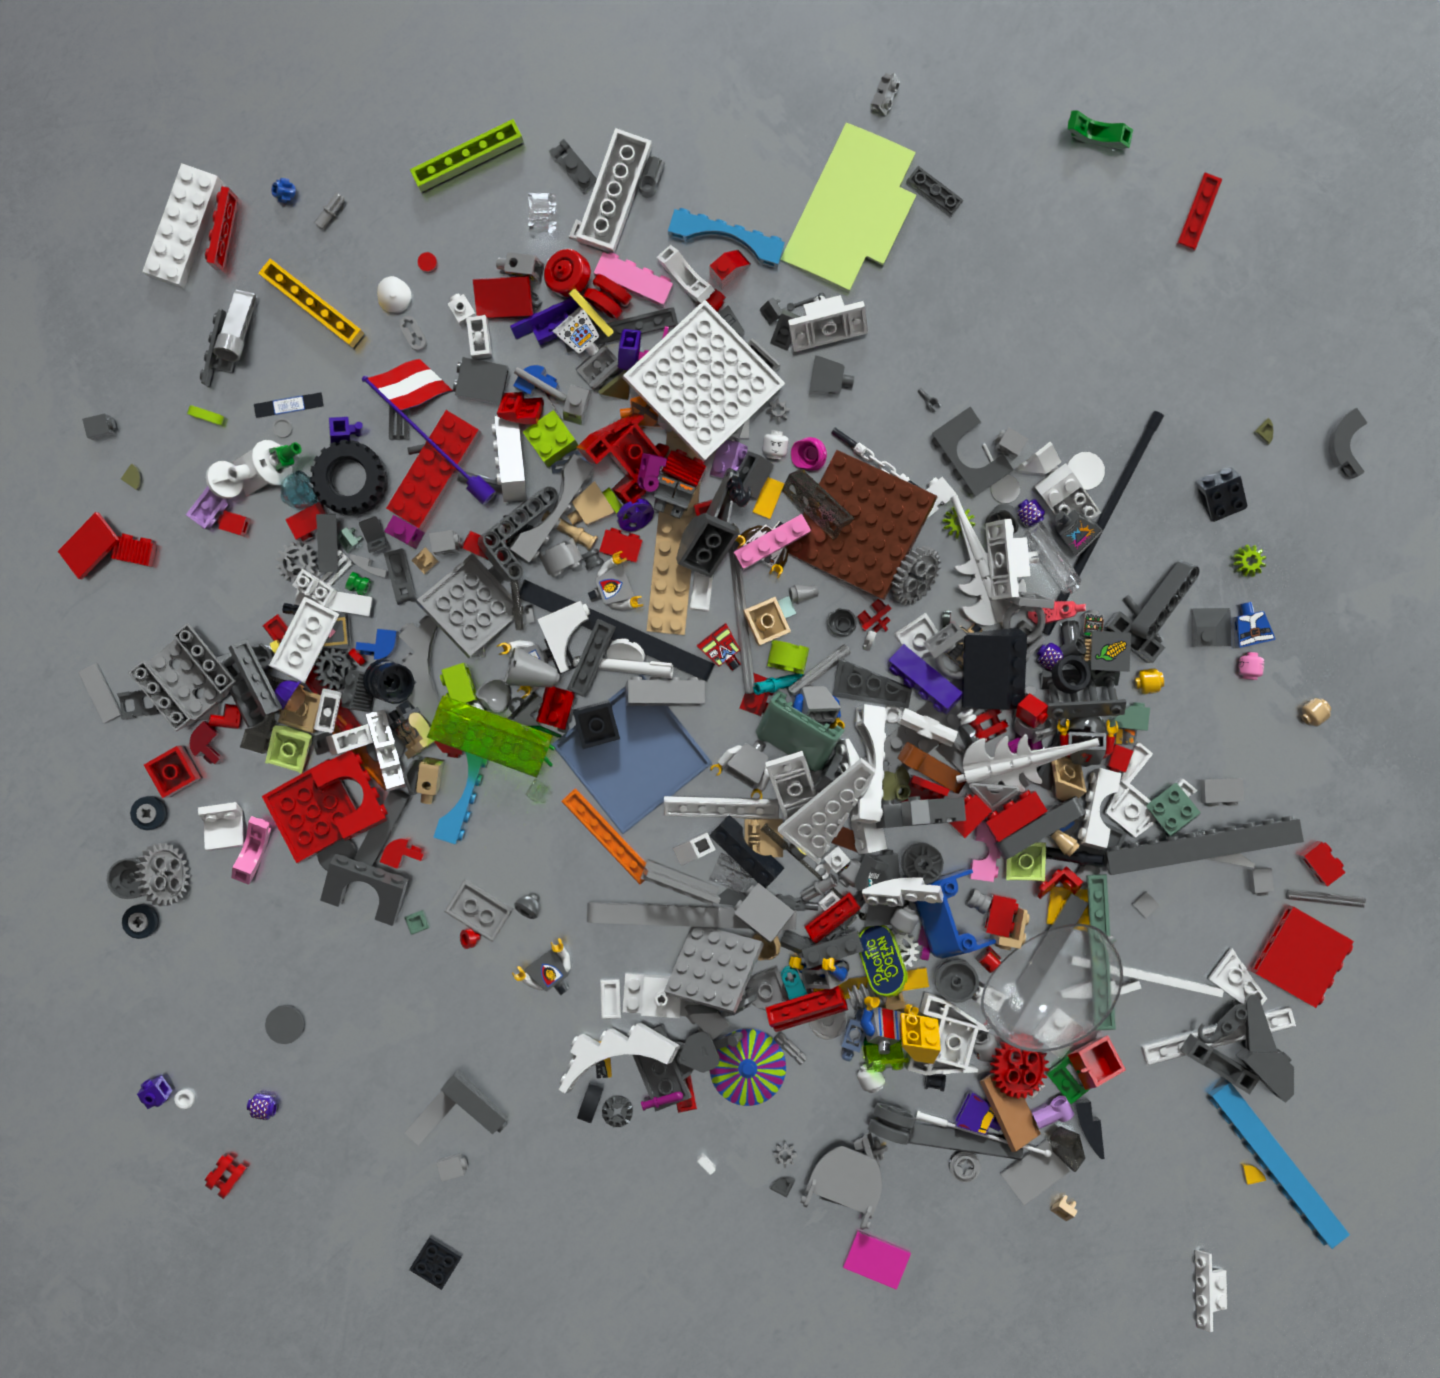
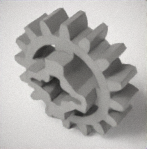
[276,541,318,583]

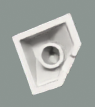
[1014,442,1061,476]

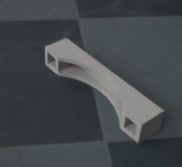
[508,454,593,563]

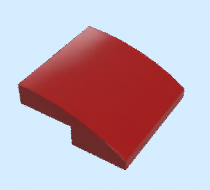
[497,392,544,424]

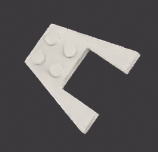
[1105,742,1198,838]

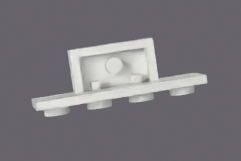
[1195,1250,1227,1332]

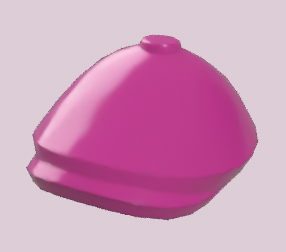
[791,437,827,471]

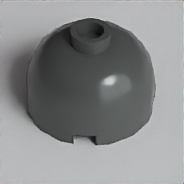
[1067,716,1105,734]

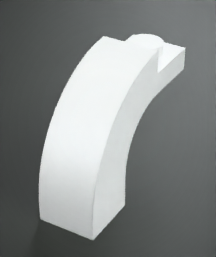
[656,245,715,303]

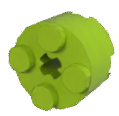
[767,640,809,674]

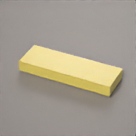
[568,289,614,337]

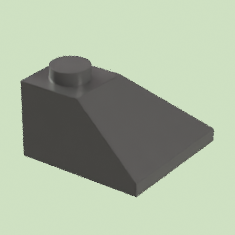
[1191,608,1231,647]

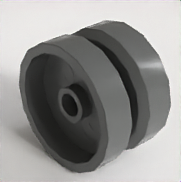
[934,958,979,1003]
[867,1103,916,1145]

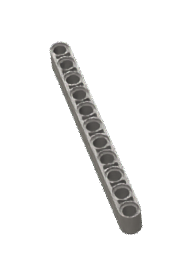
[587,902,797,930]

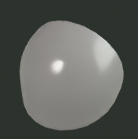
[476,679,511,713]

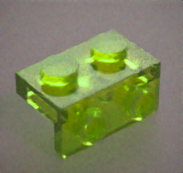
[863,1042,909,1072]

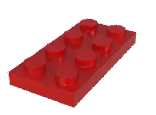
[205,186,238,271]

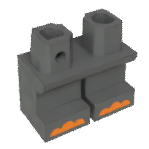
[654,475,696,519]

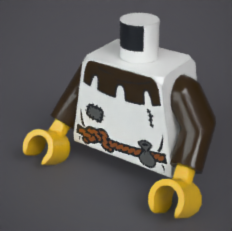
[735,521,789,578]

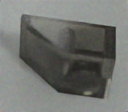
[1050,1126,1086,1172]

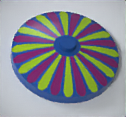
[709,1028,786,1106]

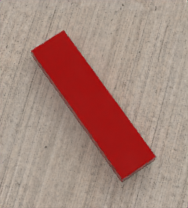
[1176,172,1222,251]

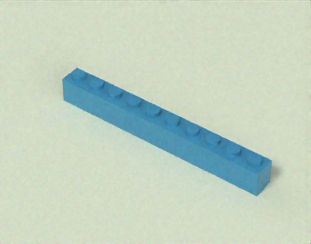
[1208,1079,1350,1249]

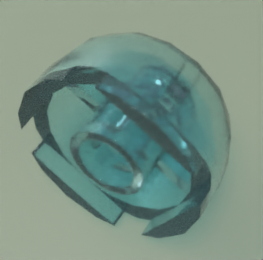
[280,470,317,510]

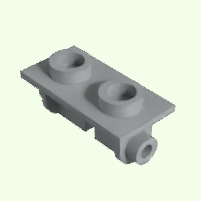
[871,73,900,116]

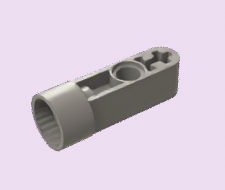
[213,290,256,362]

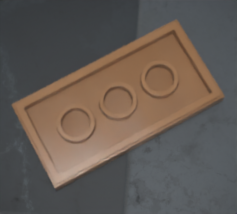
[980,1072,1041,1152]

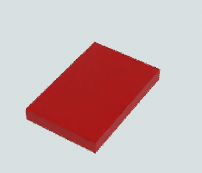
[473,276,533,318]
[58,512,120,580]

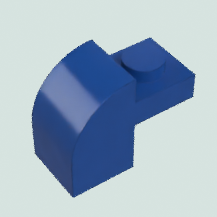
[513,365,559,397]
[355,629,399,660]

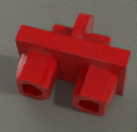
[857,599,892,633]

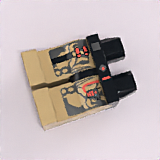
[388,701,438,759]

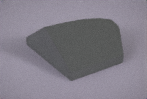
[403,756,423,795]

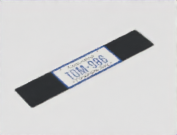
[254,392,324,418]

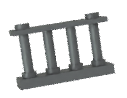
[217,639,282,728]
[1041,669,1126,719]

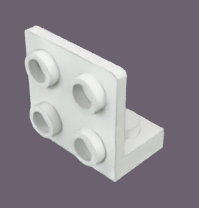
[198,802,244,851]

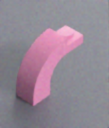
[231,816,271,885]

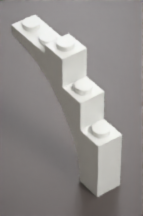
[559,1023,680,1093]

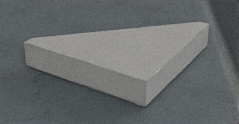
[969,783,1020,810]

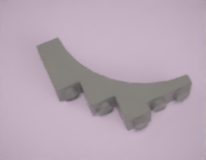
[399,615,449,729]

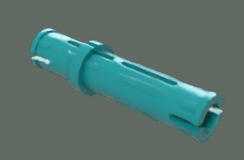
[753,673,804,695]

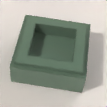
[404,910,430,935]

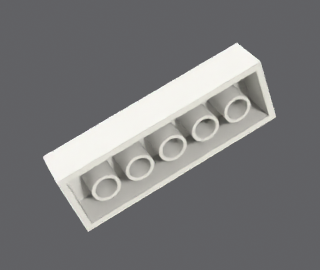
[577,128,652,253]
[142,163,223,289]

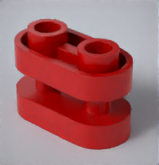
[967,709,1009,742]
[204,1154,247,1200]

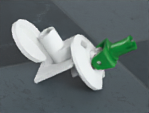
[206,440,302,499]

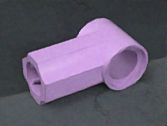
[1032,1096,1074,1129]

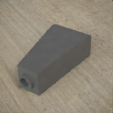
[864,850,902,927]
[440,1069,508,1134]

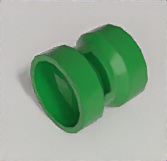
[345,572,371,596]

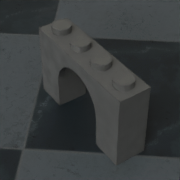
[931,406,1014,497]
[320,854,409,926]

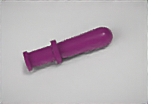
[641,1091,683,1111]

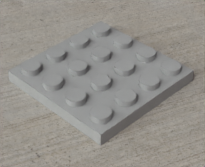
[416,554,524,658]
[664,927,764,1014]

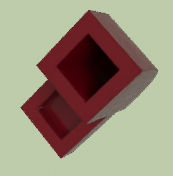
[189,721,224,765]

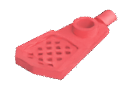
[1028,601,1086,624]

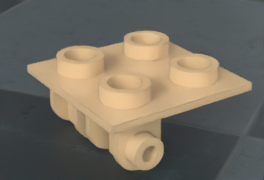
[745,819,783,857]

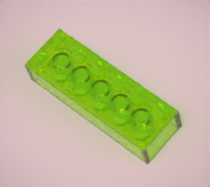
[427,695,553,778]

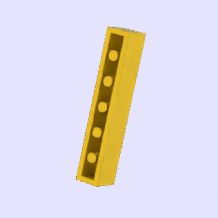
[258,258,365,348]

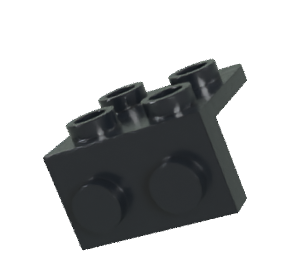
[1196,467,1248,521]

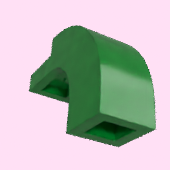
[1067,110,1133,148]

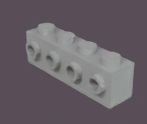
[625,677,705,706]

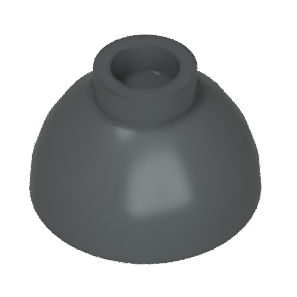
[514,893,539,919]

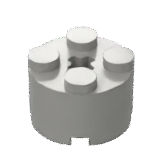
[539,538,583,577]

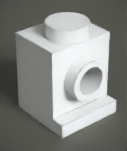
[447,293,477,326]

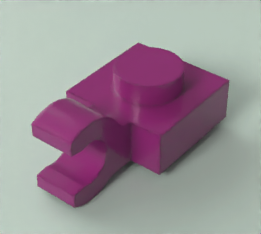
[917,925,930,961]

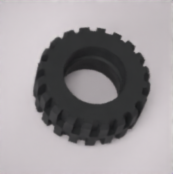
[310,440,387,515]

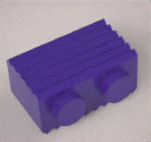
[617,329,641,371]

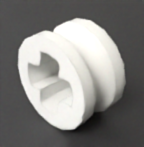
[957,708,977,725]

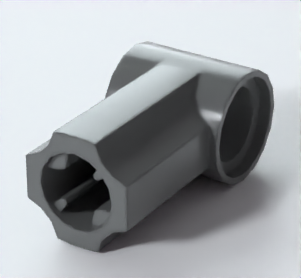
[639,156,665,198]
[1060,620,1086,657]
[780,930,819,958]

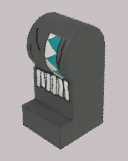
[855,854,889,891]

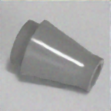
[789,585,818,604]

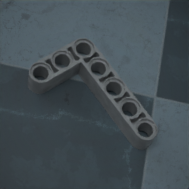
[478,486,558,582]

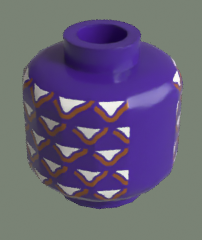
[1017,499,1045,528]
[1037,643,1064,671]
[247,1093,277,1120]

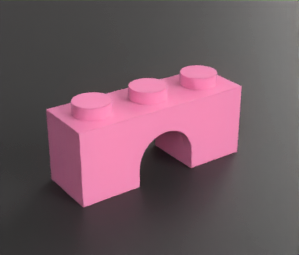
[968,822,1001,882]

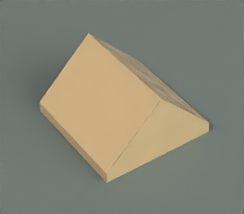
[743,597,791,646]

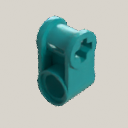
[781,966,808,1000]

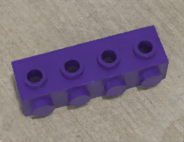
[888,644,963,715]

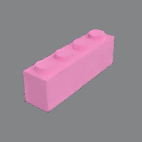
[594,252,673,308]
[734,514,811,570]

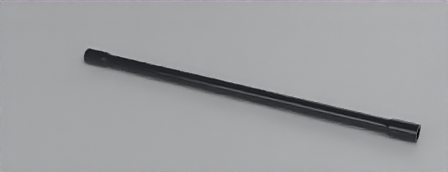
[1042,411,1164,636]

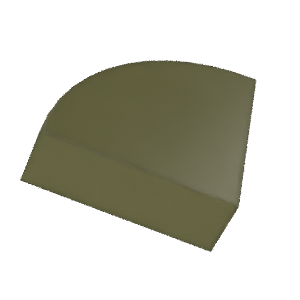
[1254,418,1274,445]
[121,463,141,490]

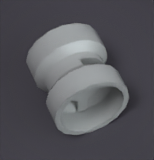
[966,889,992,914]

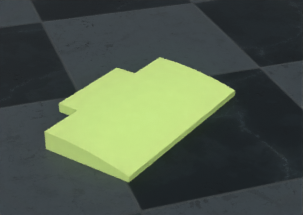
[780,122,916,293]

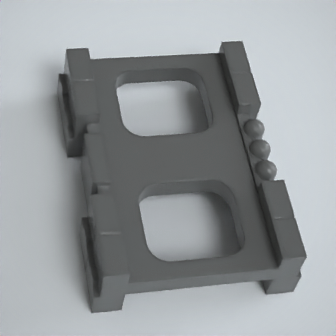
[117,689,159,720]

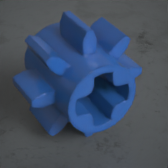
[271,178,296,203]

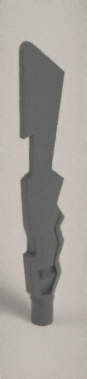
[718,887,818,911]

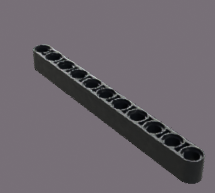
[517,579,715,682]

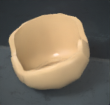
[752,934,781,961]

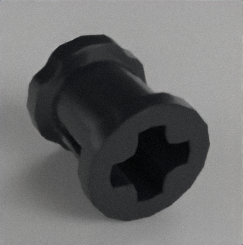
[924,1075,946,1092]

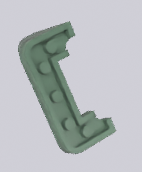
[756,691,845,772]

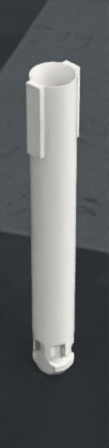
[573,656,673,678]

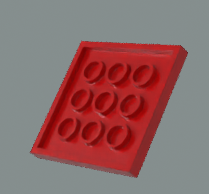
[262,759,357,864]

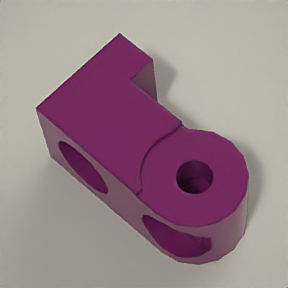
[637,453,667,492]

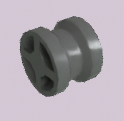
[581,548,604,570]

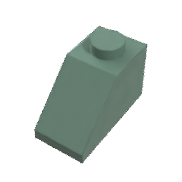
[1109,702,1150,731]

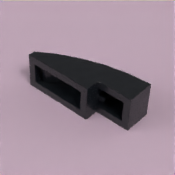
[1073,1099,1105,1159]

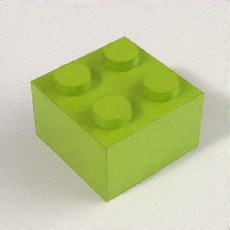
[523,410,578,467]
[440,663,478,707]

